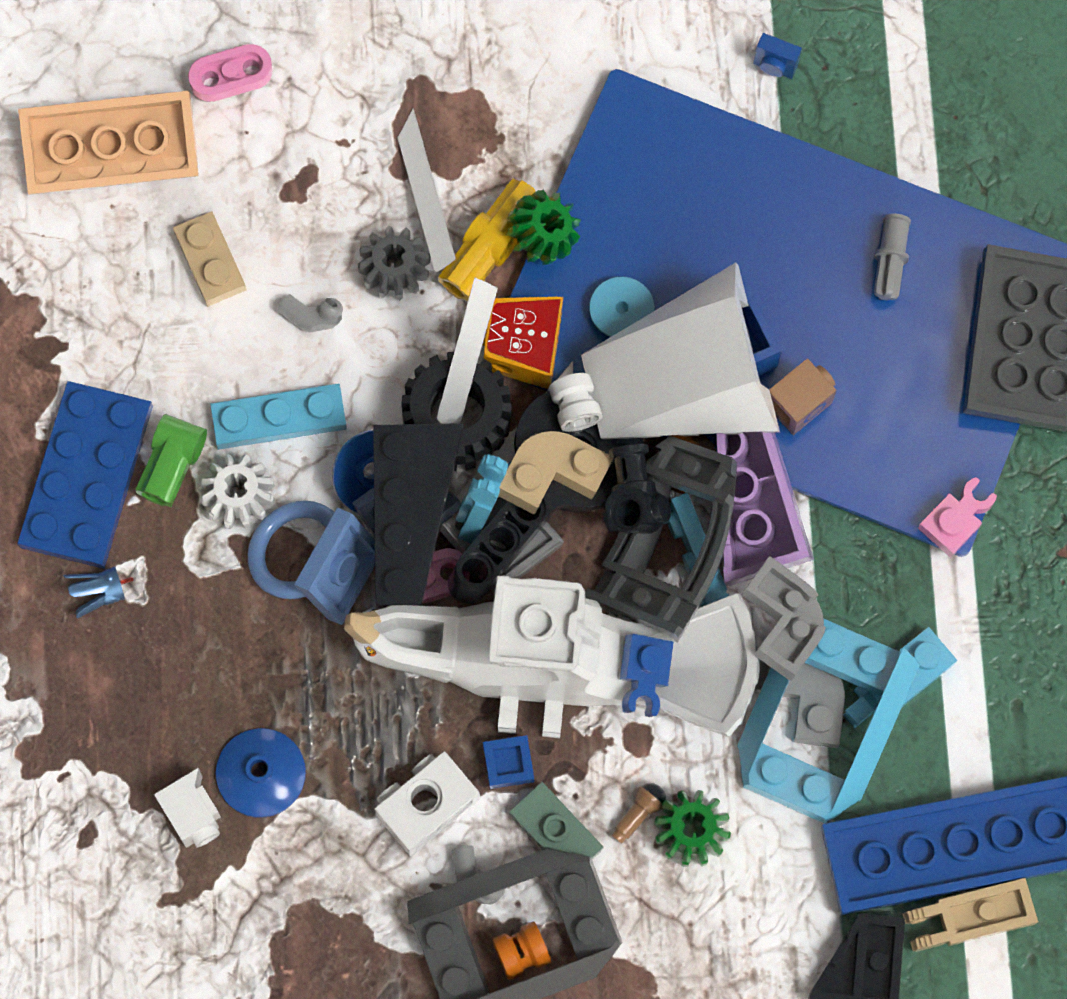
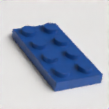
[17,381,153,569]

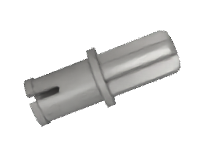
[874,214,911,301]

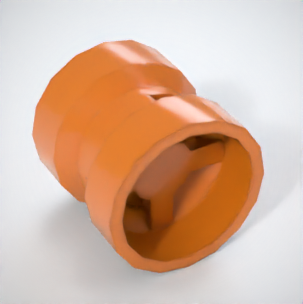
[492,921,551,981]

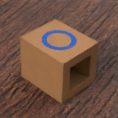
[769,358,837,435]

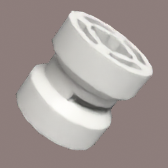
[549,373,603,432]

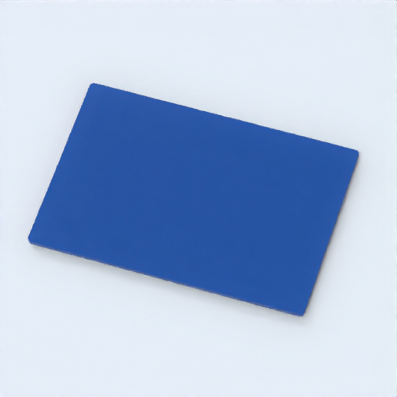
[510,69,1067,557]

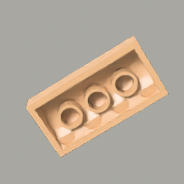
[18,91,199,195]

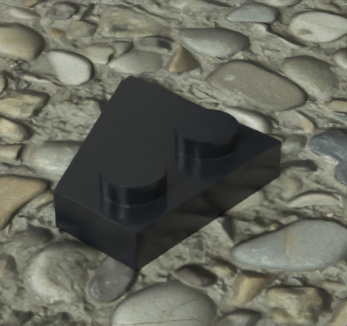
[808,913,905,999]

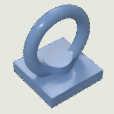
[247,501,375,625]

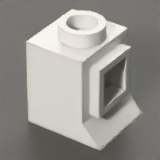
[154,768,221,848]

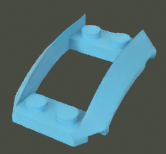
[737,618,920,824]

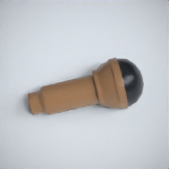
[611,783,666,844]

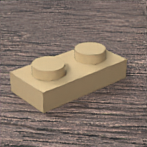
[173,211,247,307]

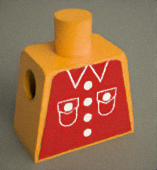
[463,297,563,389]

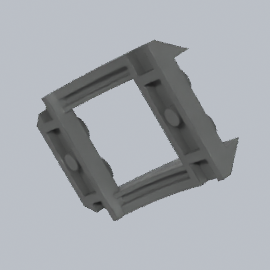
[585,436,738,643]
[407,848,623,999]

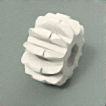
[200,454,275,529]

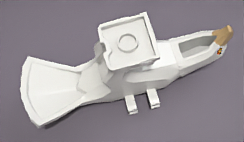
[344,576,760,738]

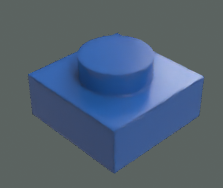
[753,33,802,79]
[483,735,534,789]

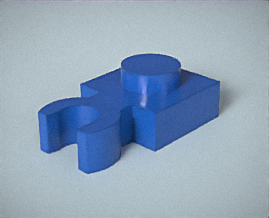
[620,634,674,717]

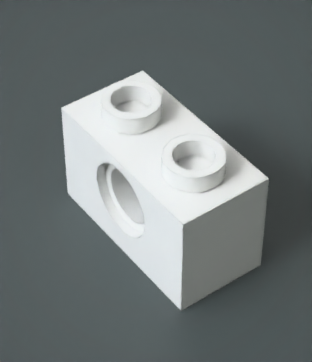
[375,751,480,858]

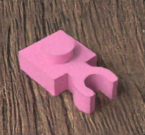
[918,477,997,558]

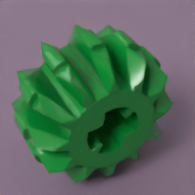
[506,189,581,265]
[654,790,731,867]

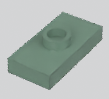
[509,782,604,860]

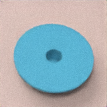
[589,277,654,337]

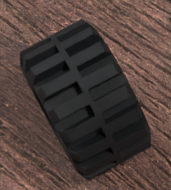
[401,352,511,471]

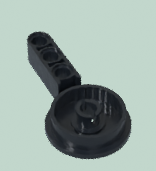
[448,391,644,604]

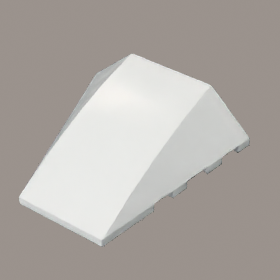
[581,263,780,439]

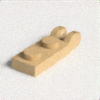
[902,878,1038,952]

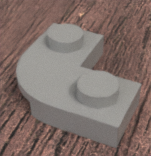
[742,556,826,681]
[755,660,845,748]

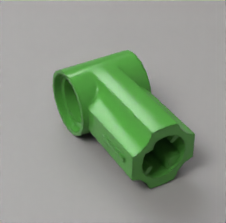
[136,414,207,507]

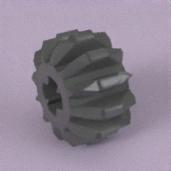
[358,225,431,301]

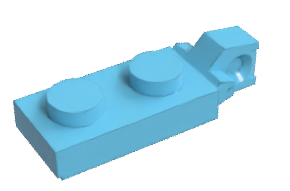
[843,627,958,729]

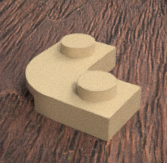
[498,431,613,514]

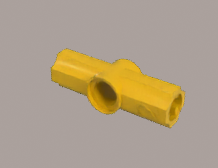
[438,178,536,301]

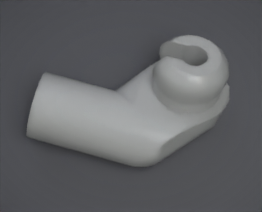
[277,294,343,333]
[451,846,505,905]

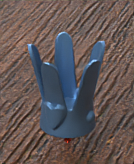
[64,566,134,618]

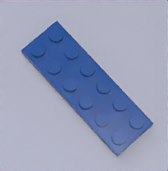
[821,777,1067,916]

